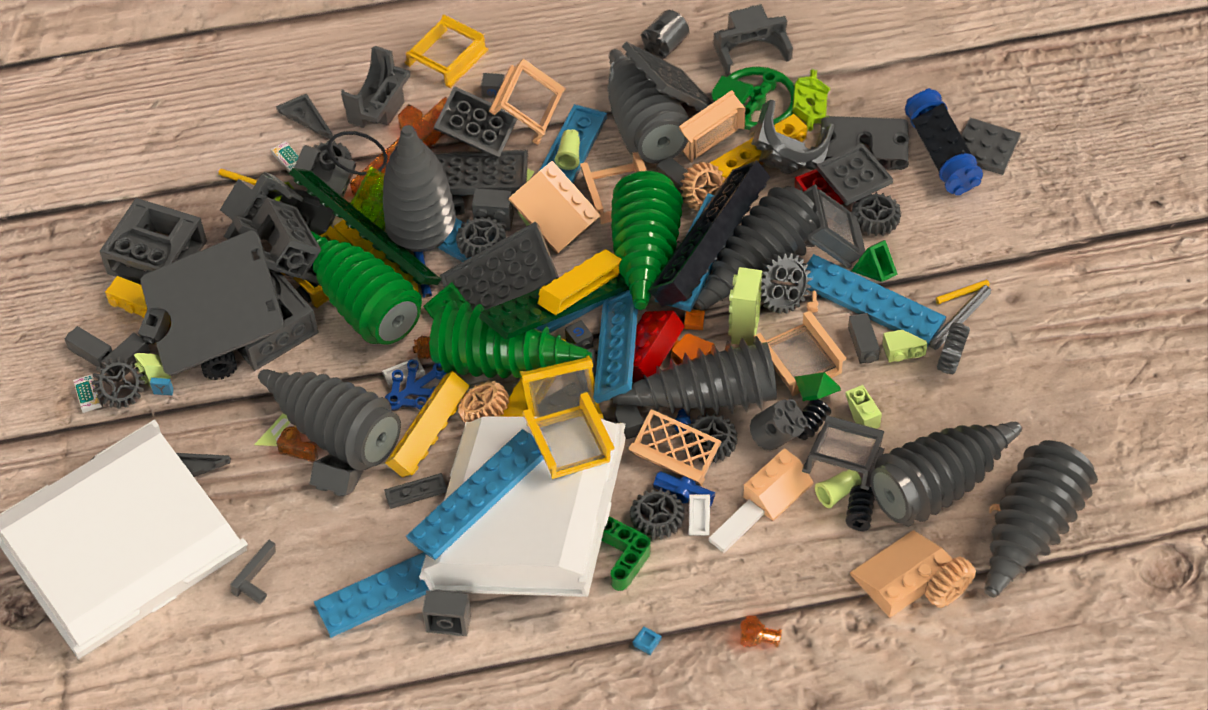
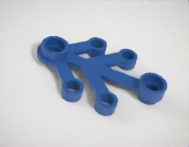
[385,359,448,411]

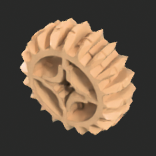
[679,162,726,211]
[458,380,509,423]
[925,557,976,608]

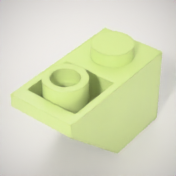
[882,330,927,362]
[134,353,171,389]
[845,385,882,429]

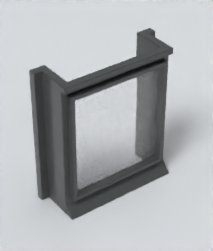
[800,185,865,268]
[802,415,885,490]

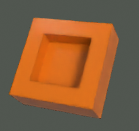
[684,310,705,330]

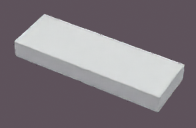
[709,500,764,553]

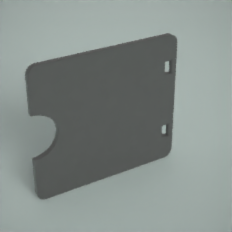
[141,230,284,376]

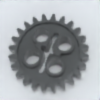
[761,252,812,314]

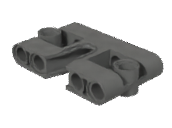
[821,116,909,170]
[279,145,356,236]

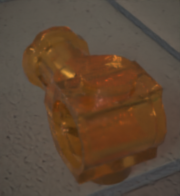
[740,616,783,648]

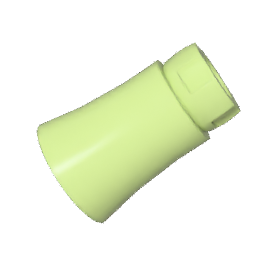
[555,129,580,170]
[815,470,862,508]

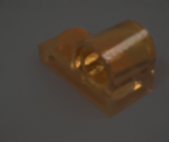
[276,426,319,462]

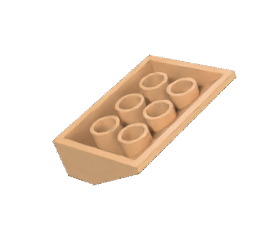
[508,161,601,254]
[850,530,952,618]

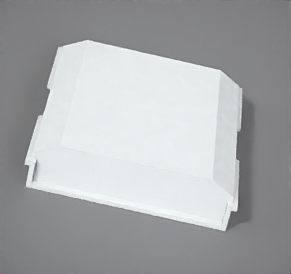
[419,417,626,597]
[0,419,248,660]

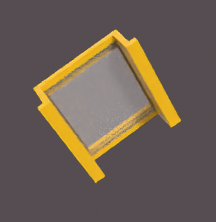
[520,356,604,420]
[523,392,615,479]

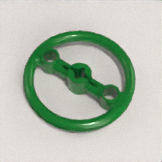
[727,67,795,130]

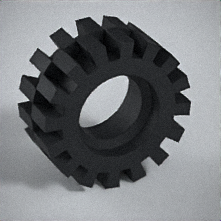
[201,351,237,380]

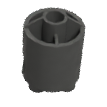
[641,10,689,59]
[750,399,808,450]

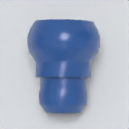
[673,409,691,432]

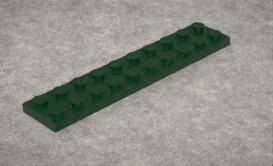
[289,168,442,286]
[479,272,629,340]

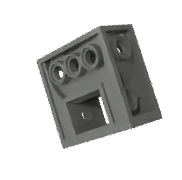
[99,198,207,285]
[237,269,319,371]

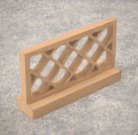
[628,409,721,486]

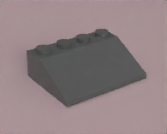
[433,86,517,159]

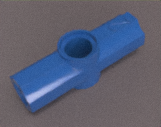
[653,471,715,507]

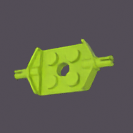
[793,69,830,132]

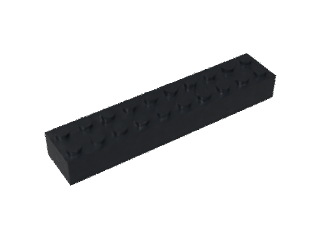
[648,161,770,307]

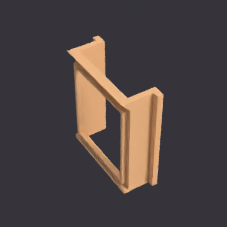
[489,58,566,145]
[580,152,647,224]

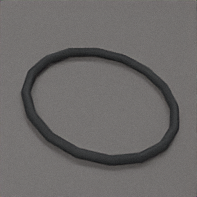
[327,131,388,175]

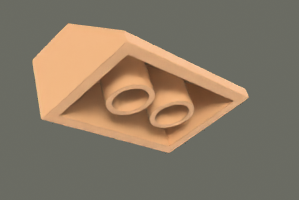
[743,448,814,521]

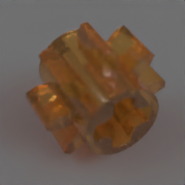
[413,335,431,359]

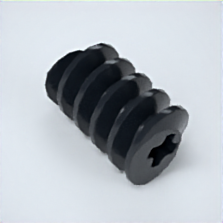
[798,399,831,440]
[845,485,875,531]

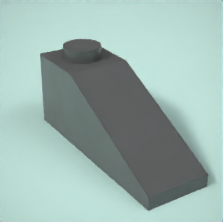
[614,404,644,439]

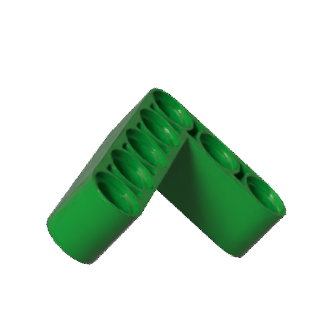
[601,516,651,591]

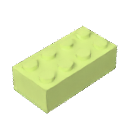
[728,267,762,345]

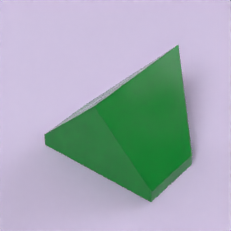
[851,240,898,282]
[794,372,841,401]

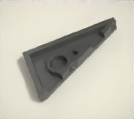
[276,93,333,139]
[176,453,231,477]

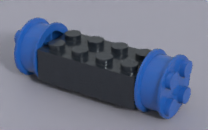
[905,88,983,196]

